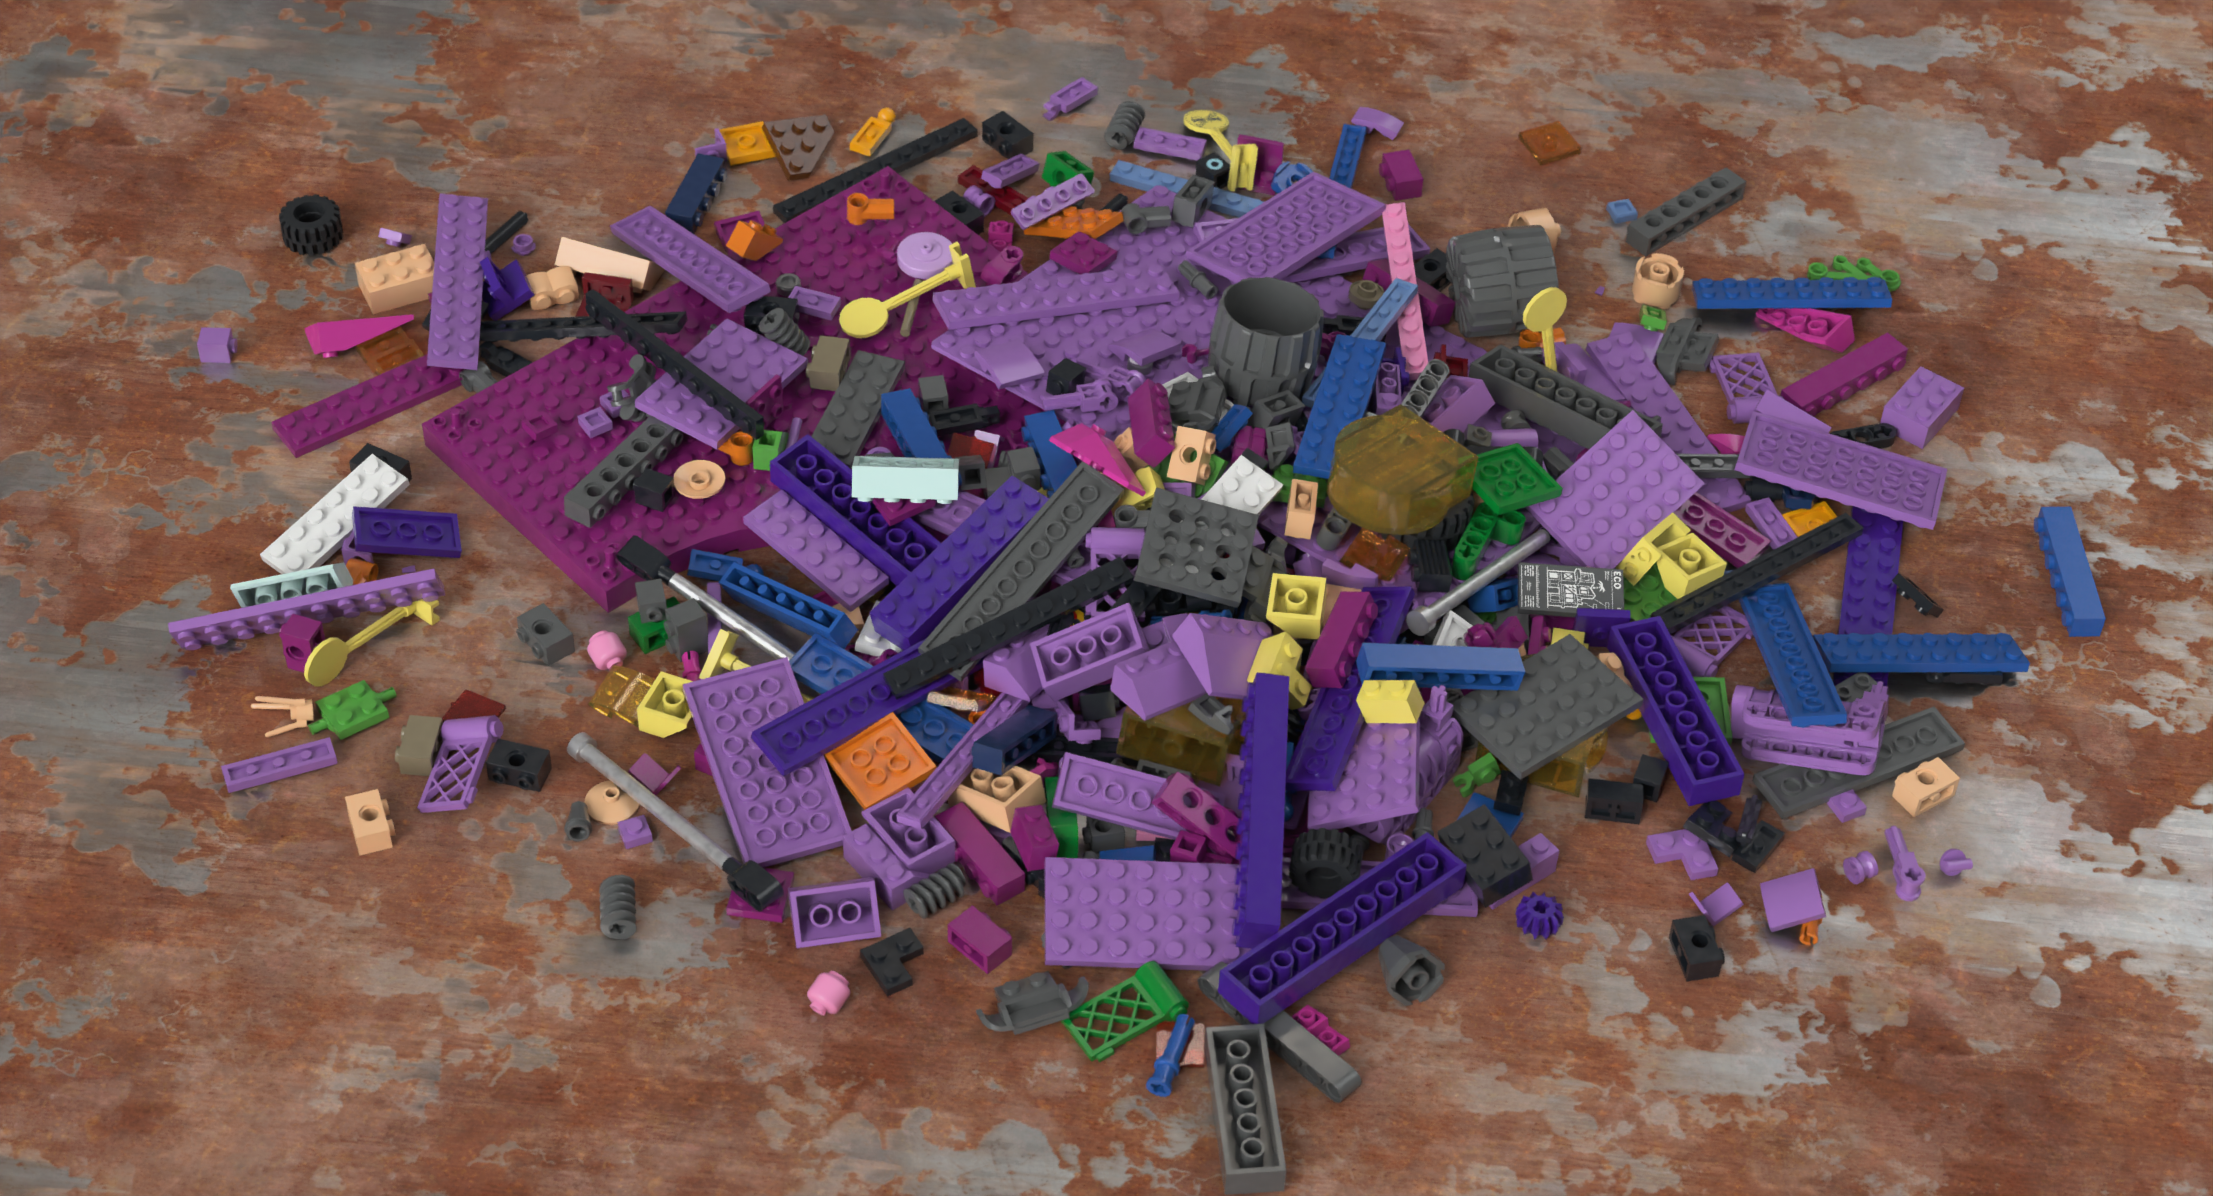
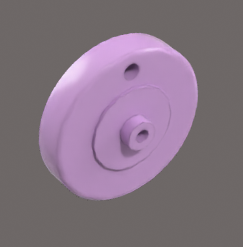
[897,232,953,279]

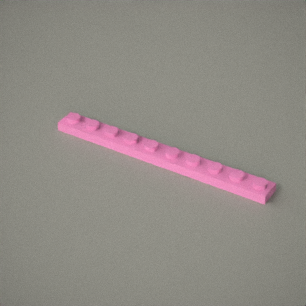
[1382,202,1428,381]

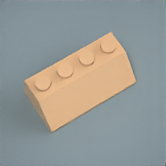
[555,237,665,293]

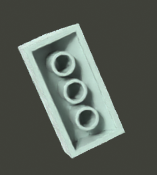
[852,456,959,504]
[230,563,353,608]

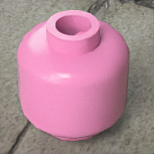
[587,630,627,671]
[807,971,850,1015]

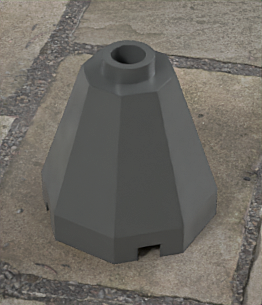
[1378,935,1445,1006]

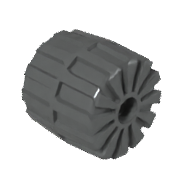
[1446,225,1559,338]
[1207,277,1324,407]

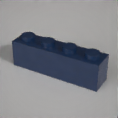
[665,153,728,234]
[971,705,1057,775]

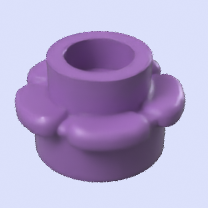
[512,234,536,256]

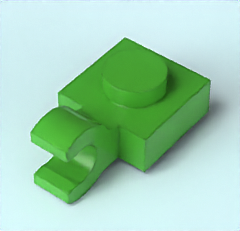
[1453,752,1501,797]

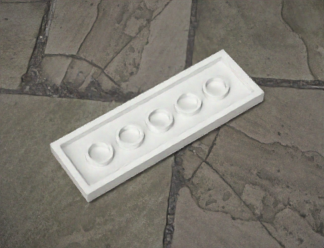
[260,454,410,574]
[1159,455,1283,574]

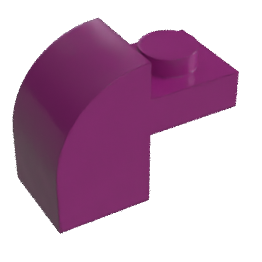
[1170,830,1233,864]

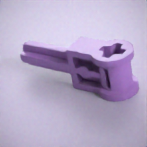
[1075,358,1146,402]
[1042,379,1118,413]
[1885,826,1926,901]

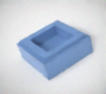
[1606,199,1638,224]

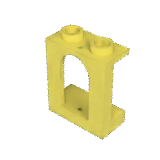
[1616,512,1691,586]

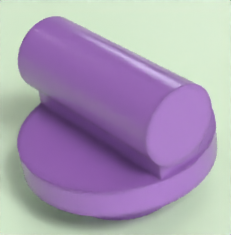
[1940,848,1973,876]

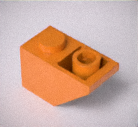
[726,220,784,261]

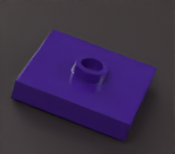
[1572,608,1631,647]

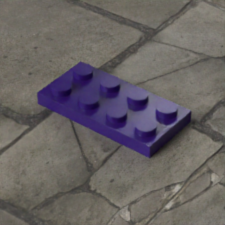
[352,506,462,558]

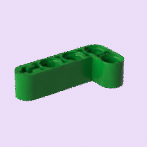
[1451,502,1526,581]
[1044,777,1078,858]

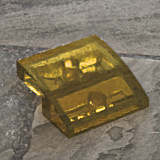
[588,665,656,727]

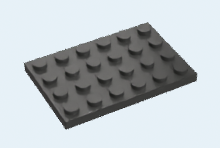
[1451,634,1643,780]

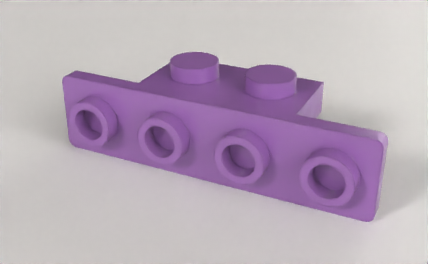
[1010,174,1095,230]

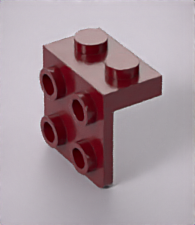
[575,272,634,317]

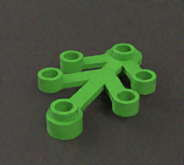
[1807,255,1901,291]

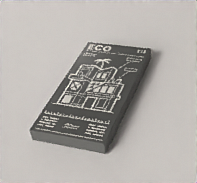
[1517,562,1624,617]

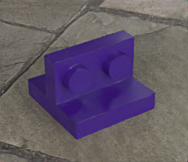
[480,256,535,321]

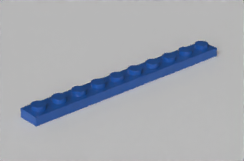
[1317,124,1367,259]

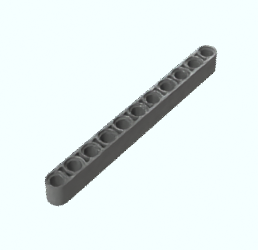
[1316,359,1449,551]

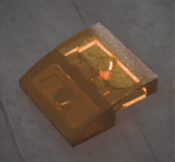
[356,326,424,376]
[1339,527,1410,581]

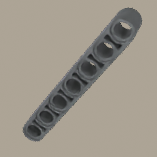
[1197,962,1362,1103]

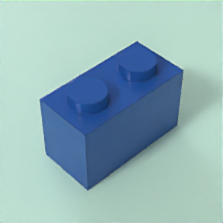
[1467,578,1518,613]

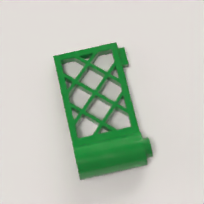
[1061,961,1189,1062]

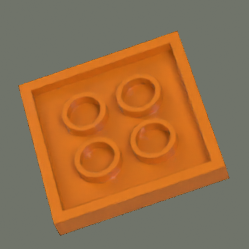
[824,712,937,810]

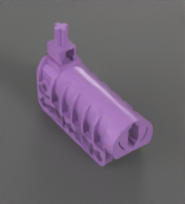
[1731,681,1889,775]
[1349,685,1463,845]

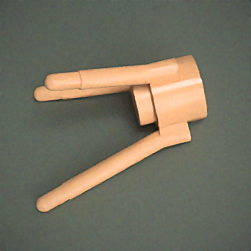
[251,696,314,737]

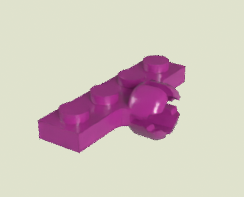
[1460,616,1528,696]

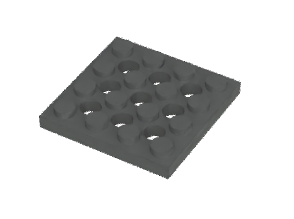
[1134,488,1259,608]

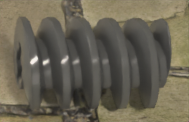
[1105,101,1146,150]
[759,308,810,356]
[903,863,966,919]
[599,875,636,940]

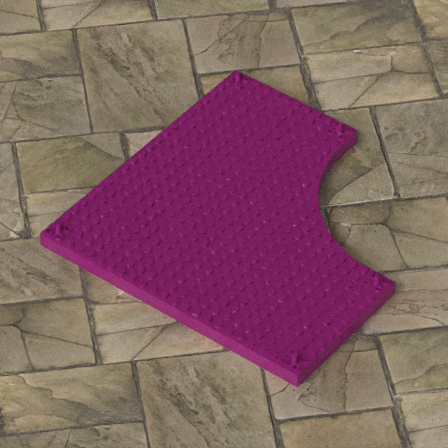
[422,166,1132,613]

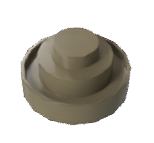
[1348,280,1385,310]

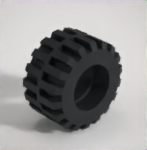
[279,194,343,256]
[1289,828,1363,899]

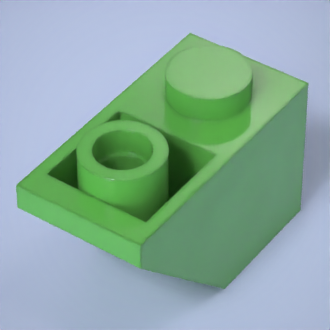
[752,430,788,471]

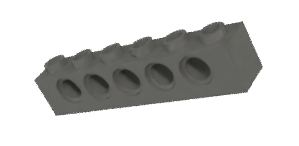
[1626,167,1746,256]
[564,415,684,528]

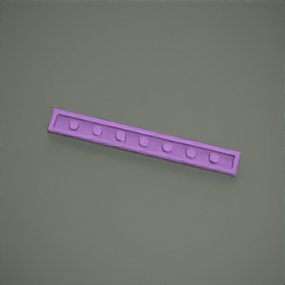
[896,692,1029,830]

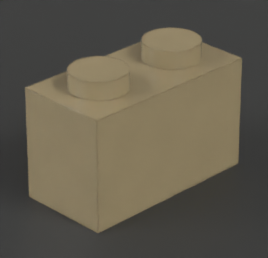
[806,335,851,391]
[395,715,443,776]

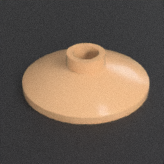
[674,460,725,499]
[584,781,640,825]

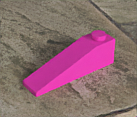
[1756,308,1855,353]
[305,314,414,358]
[1049,423,1146,496]

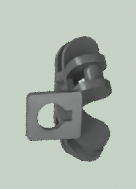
[607,354,657,422]

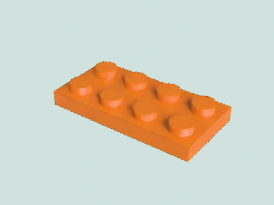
[1023,207,1124,239]

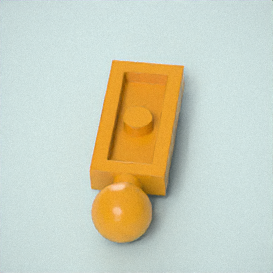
[850,107,896,157]

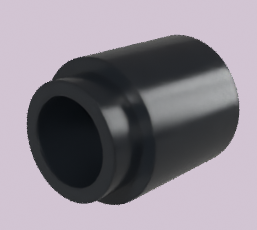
[1744,476,1783,503]

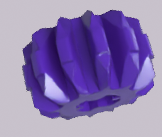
[1515,892,1564,940]

